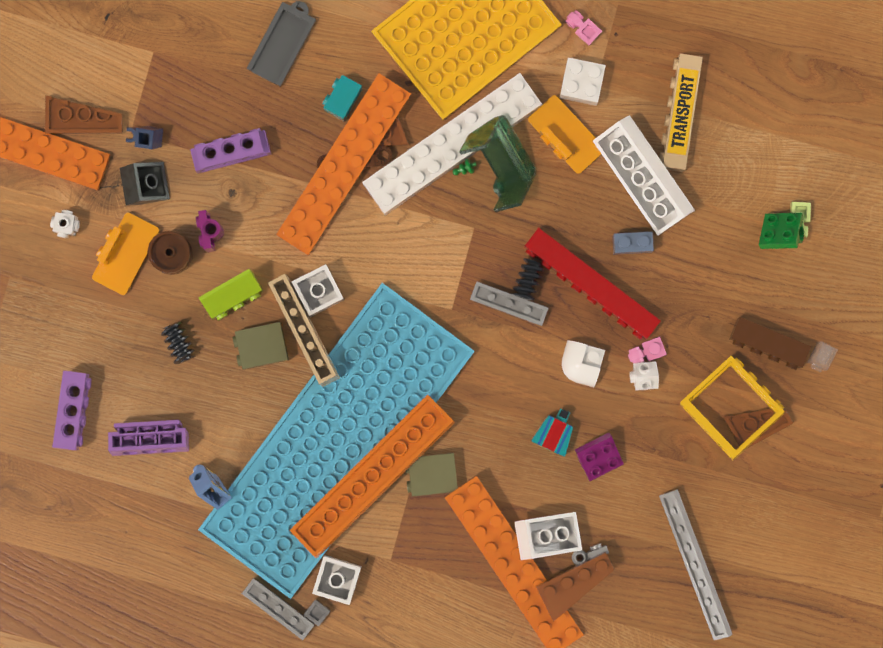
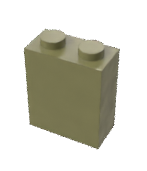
[232,322,289,370]
[405,453,458,497]

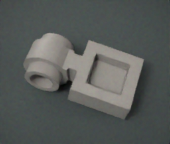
[572,543,609,565]

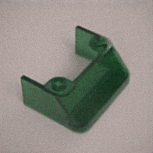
[459,115,536,212]

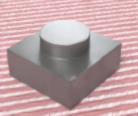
[304,599,331,627]

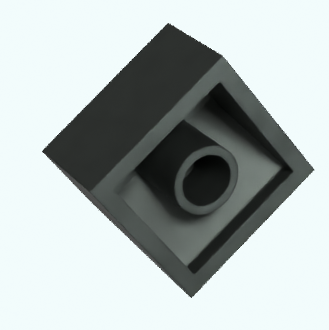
[120,162,170,206]

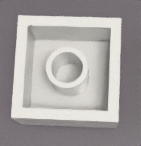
[559,58,606,106]
[292,264,344,317]
[312,555,362,605]

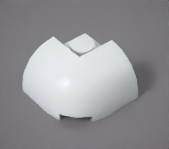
[562,340,605,388]

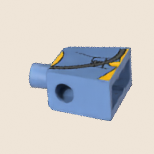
[189,464,232,510]

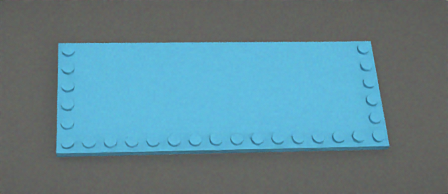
[198,283,475,599]

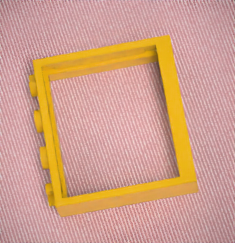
[680,356,785,461]

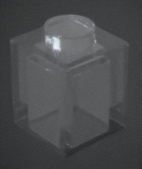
[808,341,838,372]

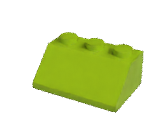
[198,269,264,321]

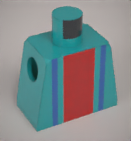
[531,408,573,457]

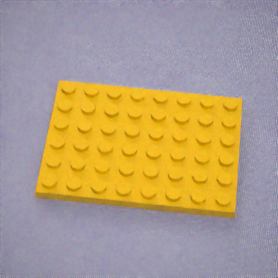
[371,0,562,120]

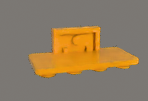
[528,95,601,174]
[92,213,159,295]

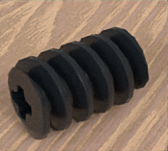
[511,258,545,300]
[161,321,196,364]

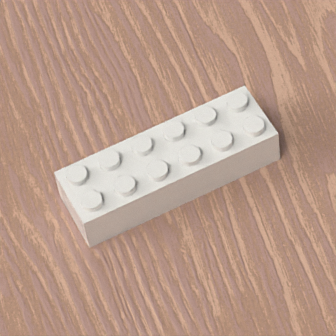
[593,115,695,235]

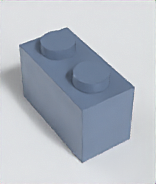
[612,232,654,255]

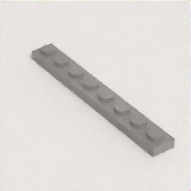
[659,489,733,640]

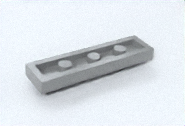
[470,282,548,326]
[241,578,315,640]

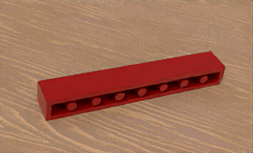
[524,227,661,340]

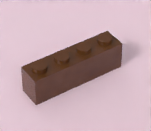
[729,317,811,370]

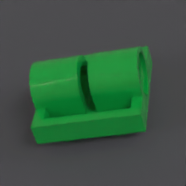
[758,213,804,249]

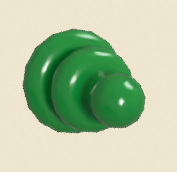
[452,159,477,175]

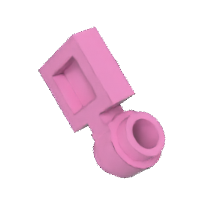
[565,10,602,46]
[628,337,667,363]

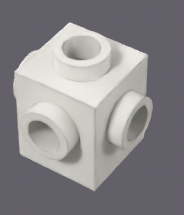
[50,210,80,238]
[630,361,659,391]

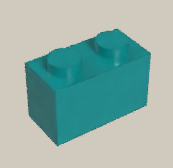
[322,75,363,121]

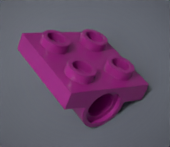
[196,210,224,252]
[575,433,624,481]

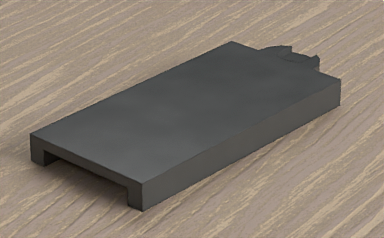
[247,1,316,87]

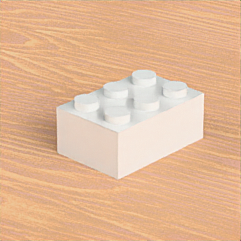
[515,512,582,560]

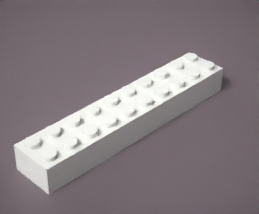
[363,73,542,215]

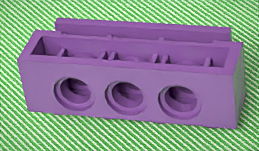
[190,128,272,174]
[52,371,91,450]
[108,420,189,456]

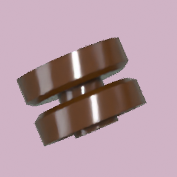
[147,231,193,275]

